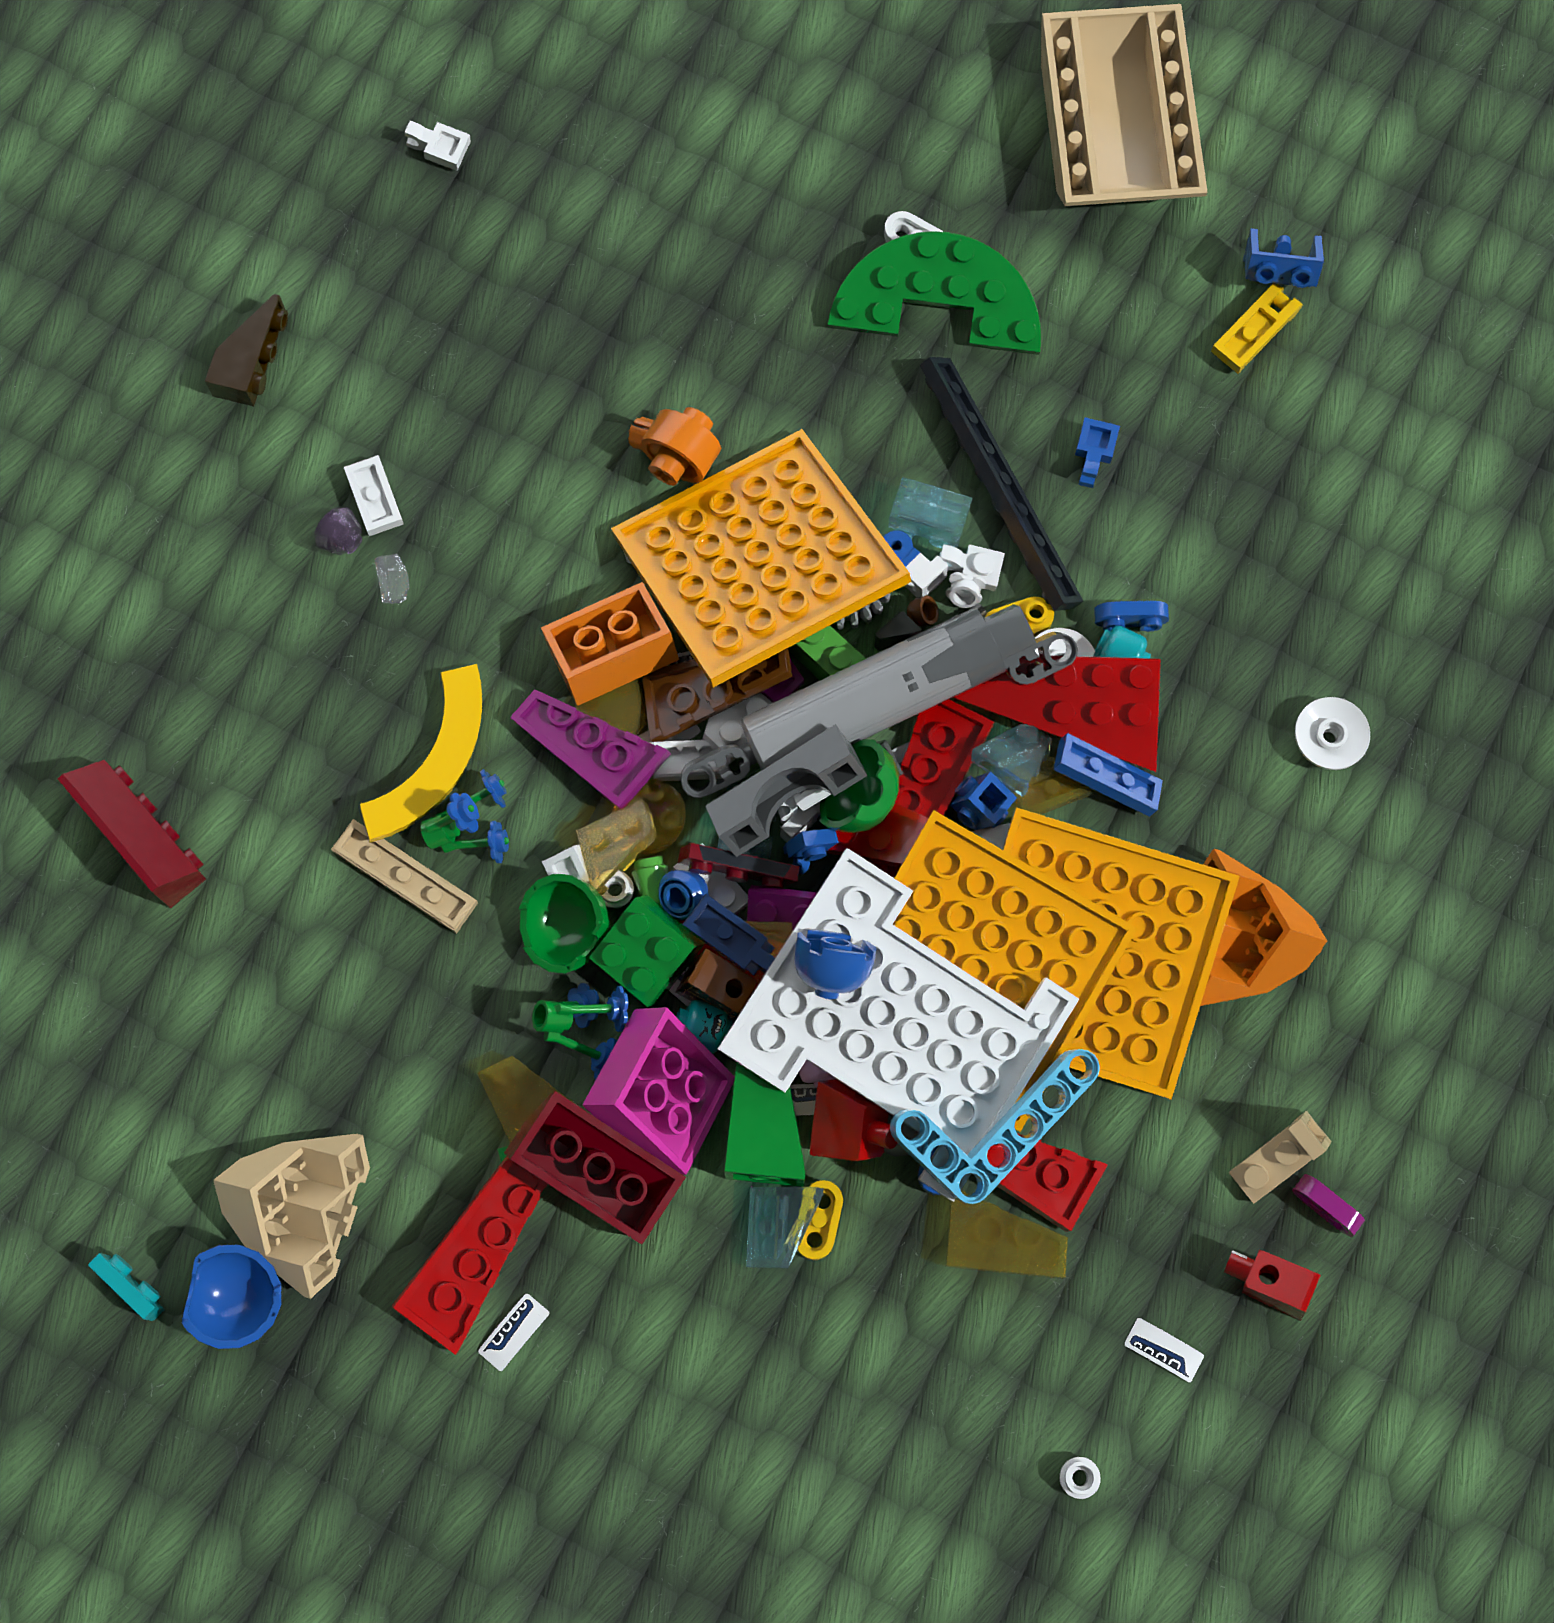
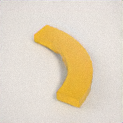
[360,664,482,843]

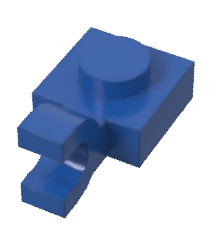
[1075,417,1120,488]
[783,829,839,875]

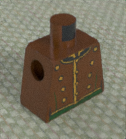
[675,948,757,1020]

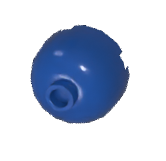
[794,930,876,999]

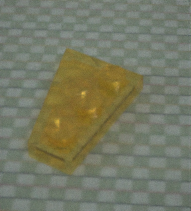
[946,1190,1068,1279]

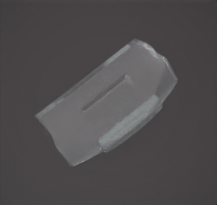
[375,553,409,604]

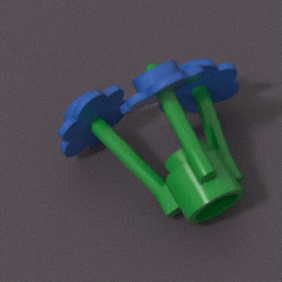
[420,769,509,864]

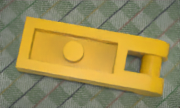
[1211,283,1303,374]

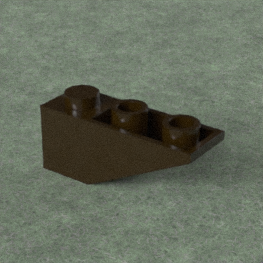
[205,294,288,407]

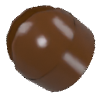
[906,595,938,627]

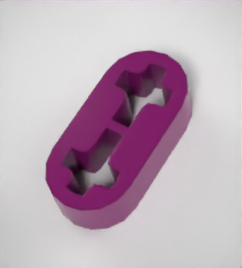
[1292,1174,1365,1237]

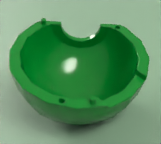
[819,739,899,833]
[518,873,610,973]

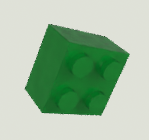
[589,895,706,1007]

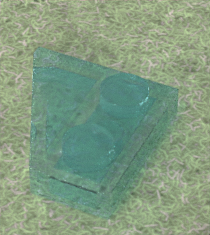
[971,723,1053,797]
[746,1187,824,1269]

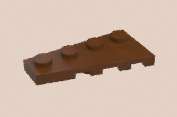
[643,648,792,742]

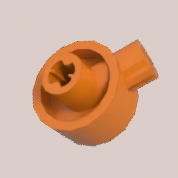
[628,407,722,486]

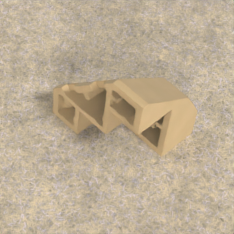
[213,1134,370,1299]

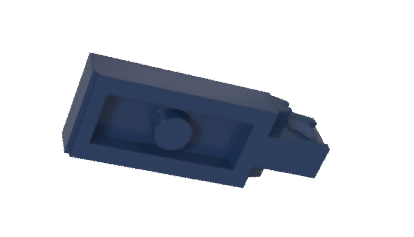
[682,894,775,976]

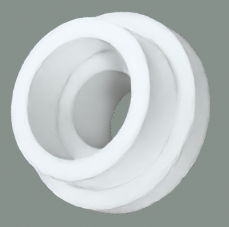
[596,870,634,908]
[1060,1457,1101,1499]

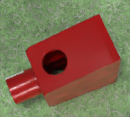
[809,1079,898,1161]
[1224,1250,1321,1321]

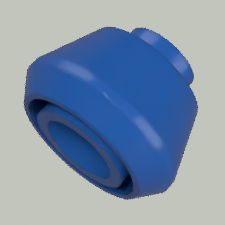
[658,870,708,921]

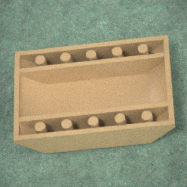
[1041,4,1208,206]

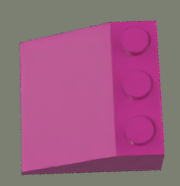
[583,1007,735,1175]

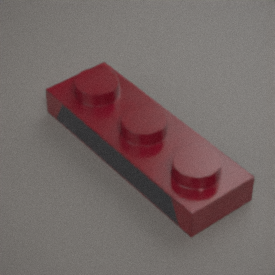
[678,843,800,889]

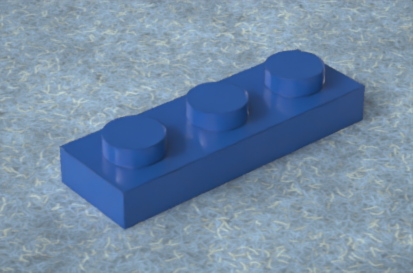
[1053,733,1163,817]

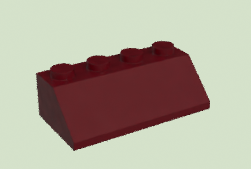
[57,760,206,908]
[504,1090,686,1245]

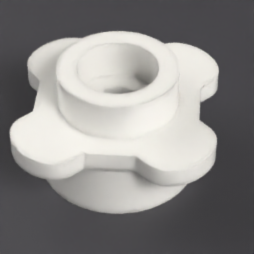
[946,572,986,608]

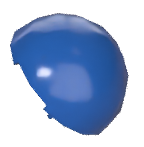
[182,1245,281,1349]

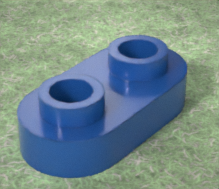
[1094,601,1169,632]

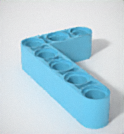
[890,1049,1100,1204]

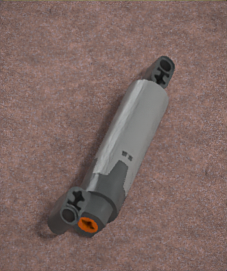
[681,604,1078,798]

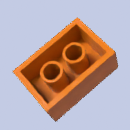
[541,582,679,706]

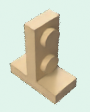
[1229,1111,1331,1204]

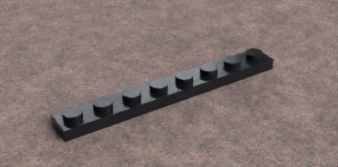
[920,357,1084,611]

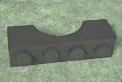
[706,724,867,857]

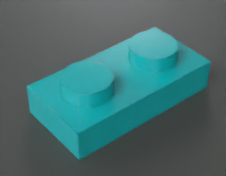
[88,1253,165,1321]

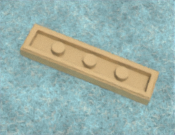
[331,819,478,934]

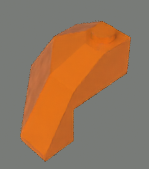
[1200,848,1327,1006]

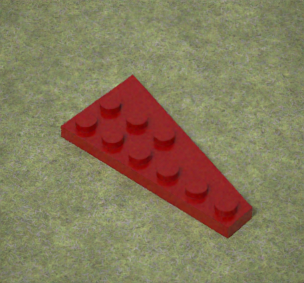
[953,656,1161,772]

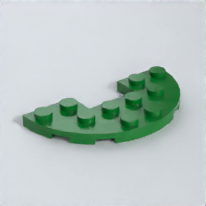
[828,231,1041,355]

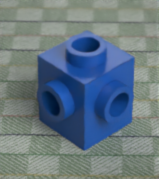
[950,771,1017,830]

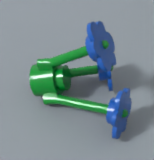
[532,983,628,1079]

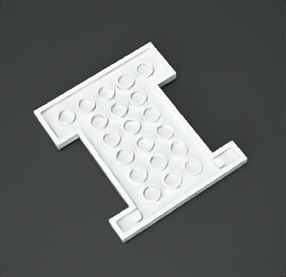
[717,848,1079,1202]

